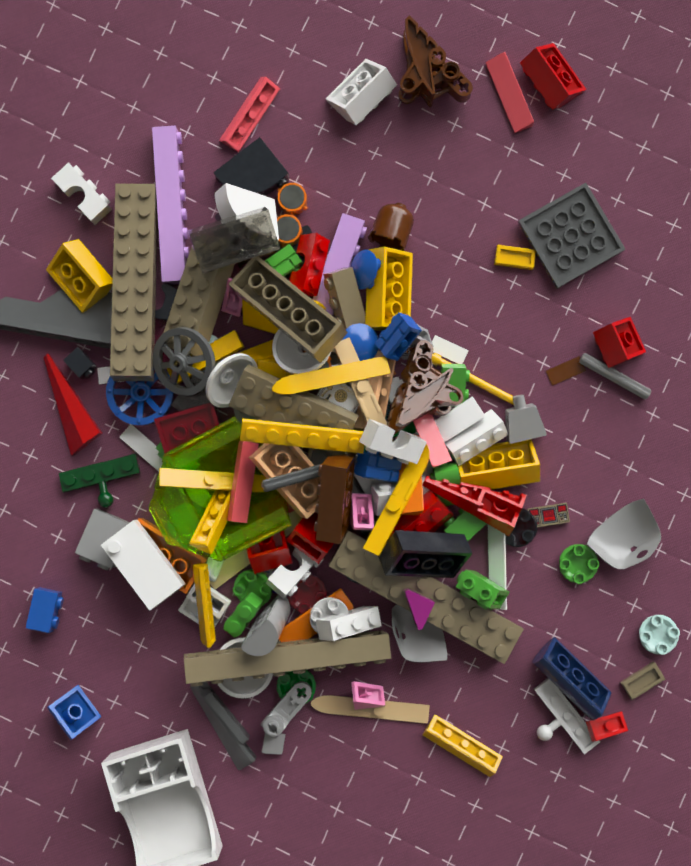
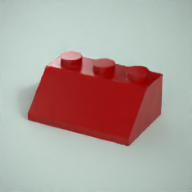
[520,43,586,110]
[390,490,454,538]

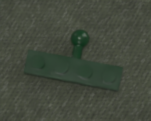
[59,454,141,508]

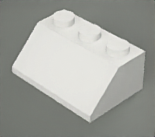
[325,59,397,125]

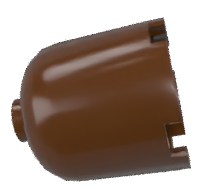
[368,203,414,251]

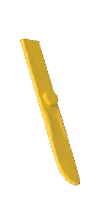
[272,356,390,395]
[363,444,430,556]
[159,468,267,492]

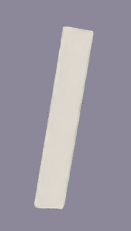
[414,396,485,443]

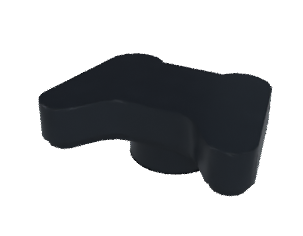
[155,283,177,320]

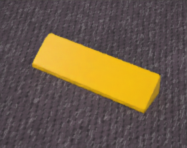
[167,330,244,384]
[189,490,231,554]
[193,563,216,648]
[423,714,503,777]

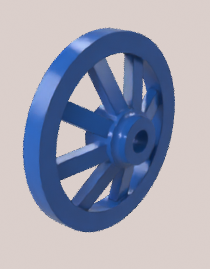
[106,370,174,426]

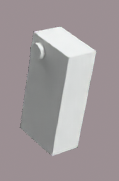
[101,520,186,610]

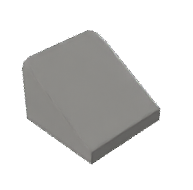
[262,733,286,754]

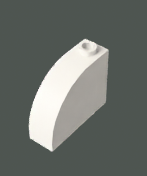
[215,183,279,249]

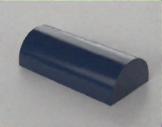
[533,637,611,720]

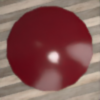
[288,575,327,614]

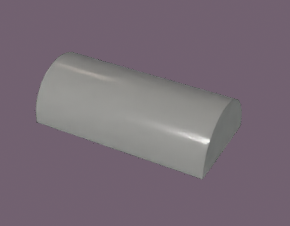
[241,595,290,656]

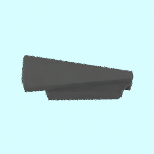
[190,682,257,770]

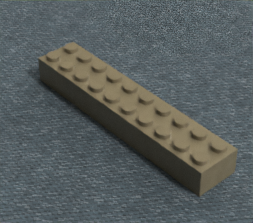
[110,184,157,381]
[328,530,524,664]
[184,630,391,687]

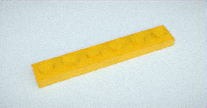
[240,418,365,454]

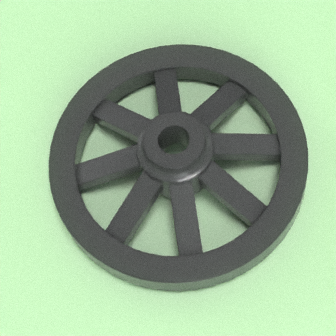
[153,327,216,396]

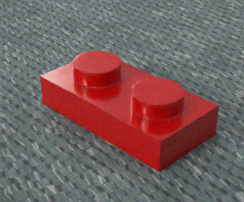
[586,711,628,742]

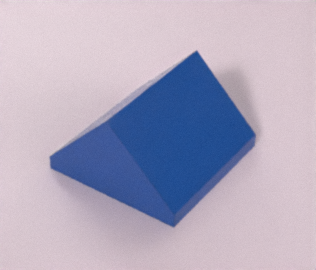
[47,685,101,740]

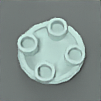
[639,615,680,655]

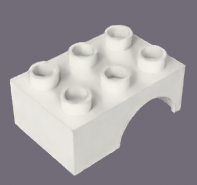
[101,729,223,866]

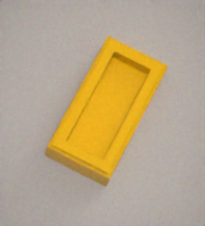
[494,245,536,270]

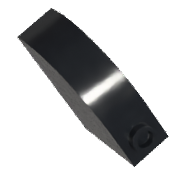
[213,137,290,196]

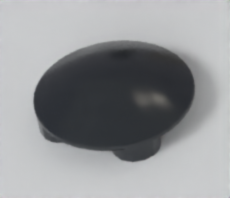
[505,508,537,547]

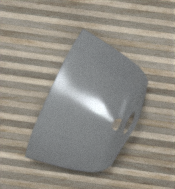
[587,498,661,569]
[392,605,447,662]

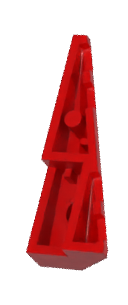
[44,354,103,456]
[422,476,527,536]

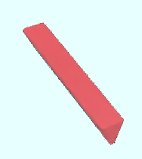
[485,52,534,133]
[219,77,280,153]
[413,414,452,468]
[227,441,259,523]

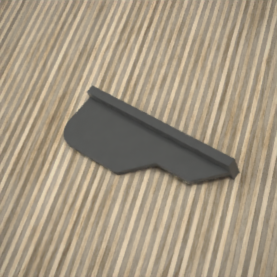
[0,289,112,349]

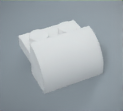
[178,584,232,627]

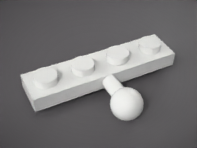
[534,678,600,754]

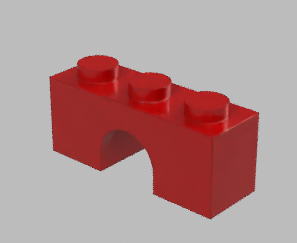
[290,233,330,297]

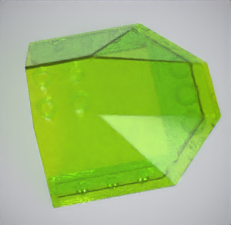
[148,417,292,562]

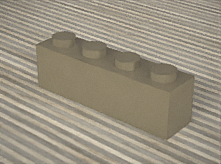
[323,267,366,329]

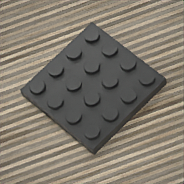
[518,183,625,289]

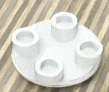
[310,597,349,633]

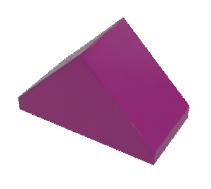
[403,588,435,630]

